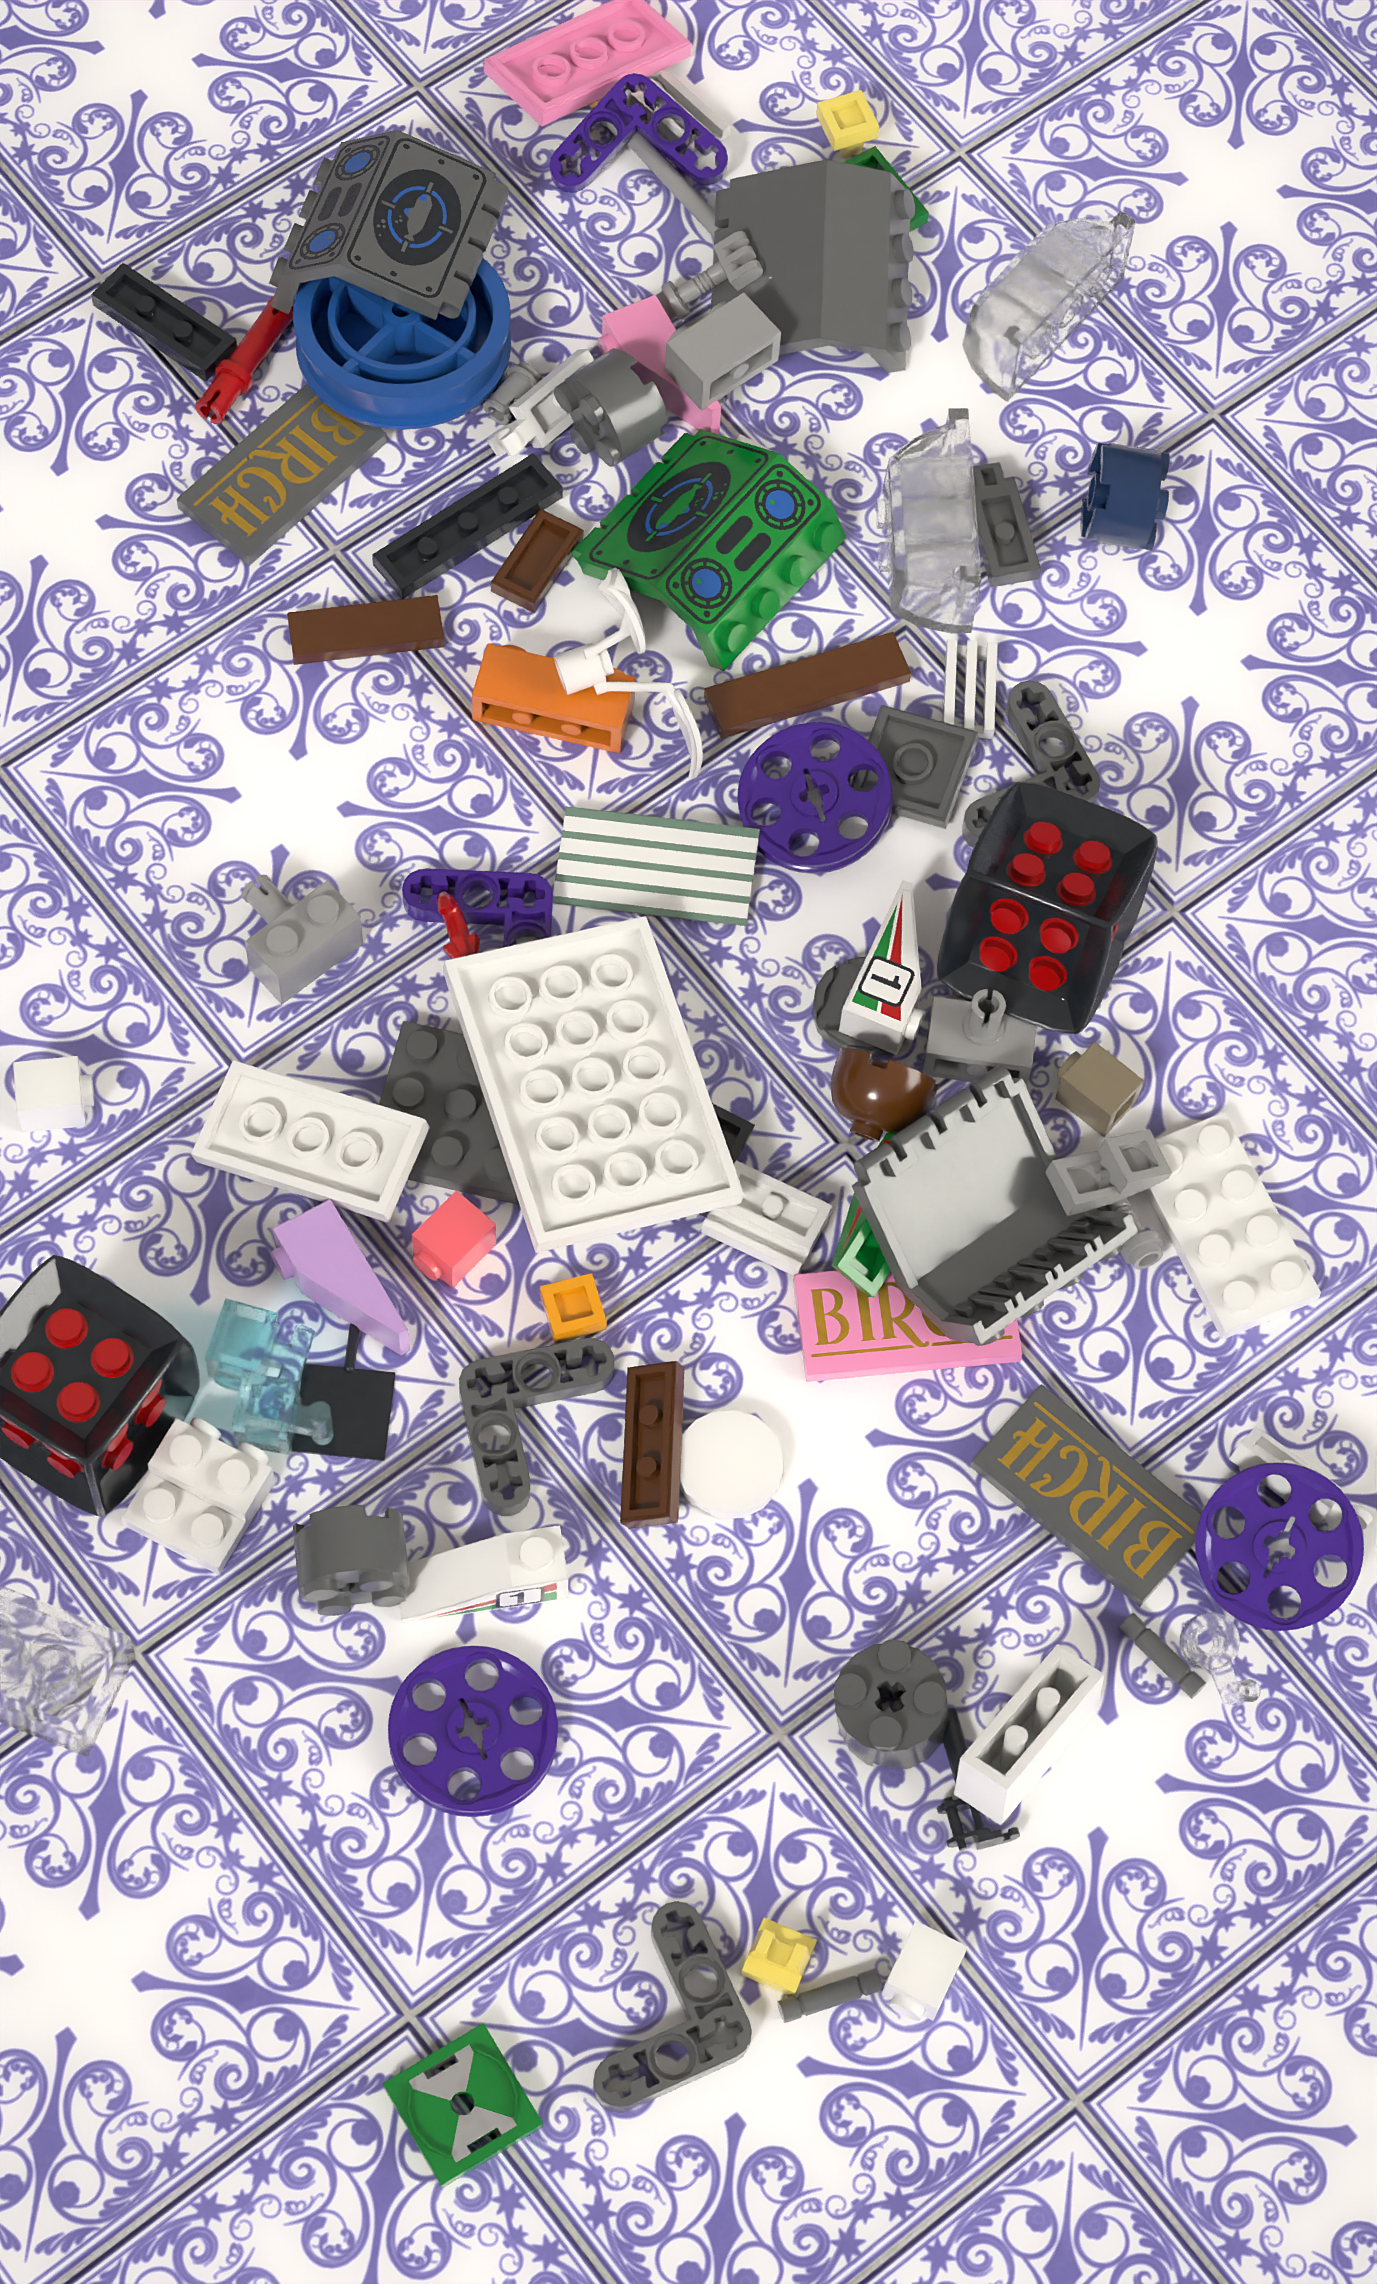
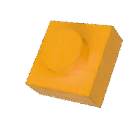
[540,1273,607,1343]

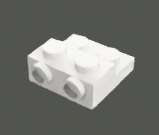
[121,1418,275,1575]

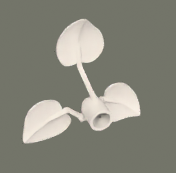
[553,568,703,781]

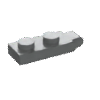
[964,462,1041,587]

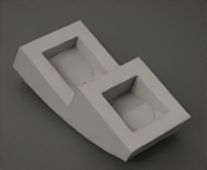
[1045,1129,1172,1216]

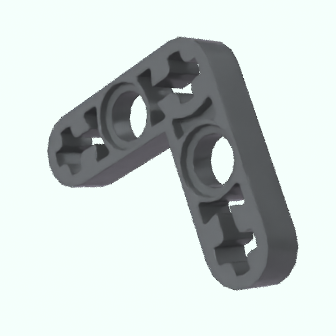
[962,680,1101,848]
[459,1338,614,1516]
[593,1901,752,2113]

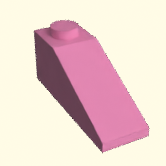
[598,295,721,435]

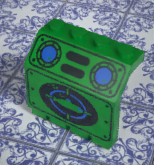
[572,429,846,671]

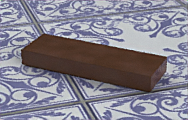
[287,595,444,665]
[620,1361,685,1529]

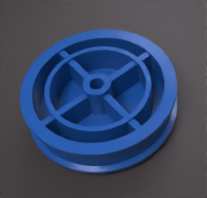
[293,258,511,430]

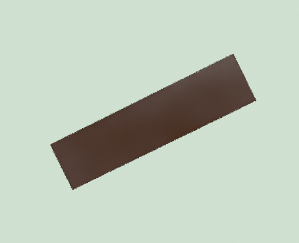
[704,632,911,739]

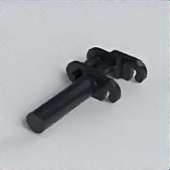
[936,1708,1020,1851]

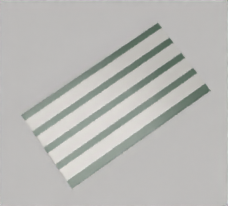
[553,806,760,926]

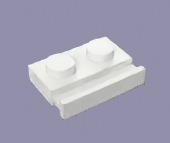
[701,1161,833,1276]

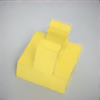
[816,90,879,158]
[741,1918,817,1996]

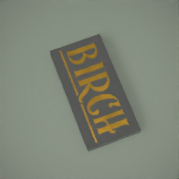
[176,384,387,566]
[970,1384,1201,1607]

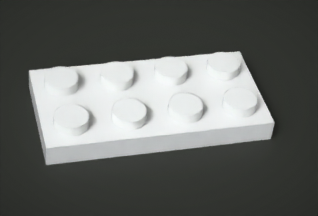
[191,1060,430,1223]
[1144,1112,1321,1340]

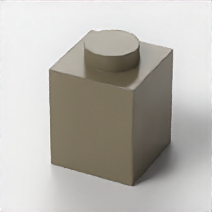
[1055,1042,1144,1137]

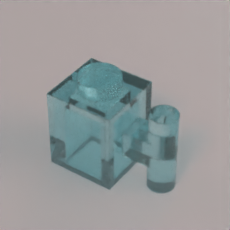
[205,1298,316,1394]
[232,1372,334,1455]

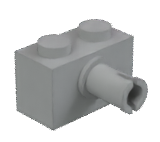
[664,292,781,411]
[241,874,363,1005]
[922,989,1037,1088]

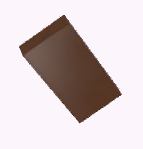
[491,508,584,613]

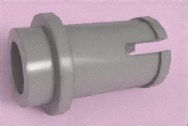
[483,362,542,426]

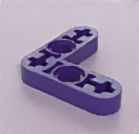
[549,73,728,193]
[402,868,553,948]

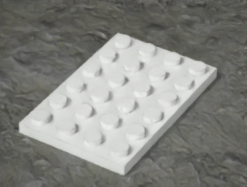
[443,916,744,1253]

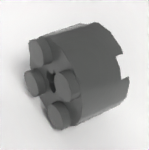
[554,348,669,467]
[293,1505,410,1616]
[834,1639,949,1770]

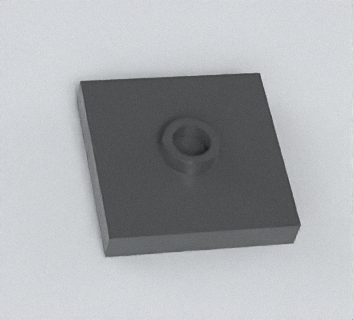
[851,705,979,829]

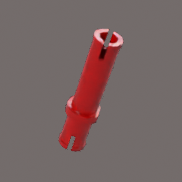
[195,296,294,424]

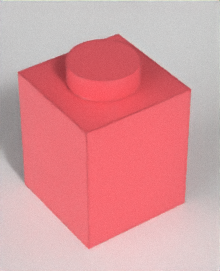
[412,1190,496,1289]

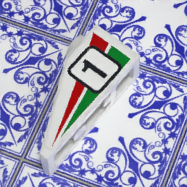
[839,880,925,1055]
[399,1525,568,1623]

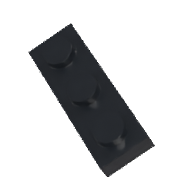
[91,263,237,382]

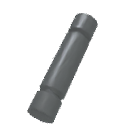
[1119,1613,1207,1699]
[777,1968,883,2024]

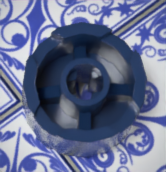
[1080,443,1170,550]

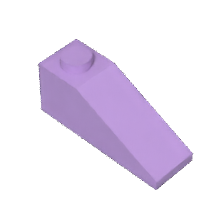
[270,1199,410,1355]

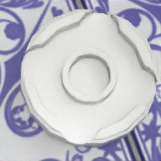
[680,1410,784,1519]

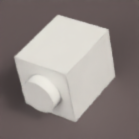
[13,1056,95,1133]
[881,1921,968,2021]

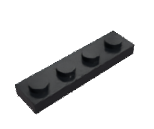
[372,453,563,599]

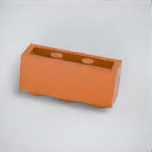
[472,643,636,754]

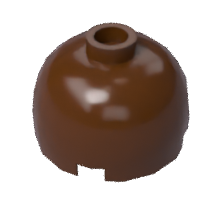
[830,1048,939,1142]

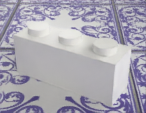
[954,1644,1104,1825]

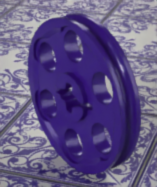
[737,722,893,874]
[1195,1463,1364,1631]
[388,1646,558,1817]

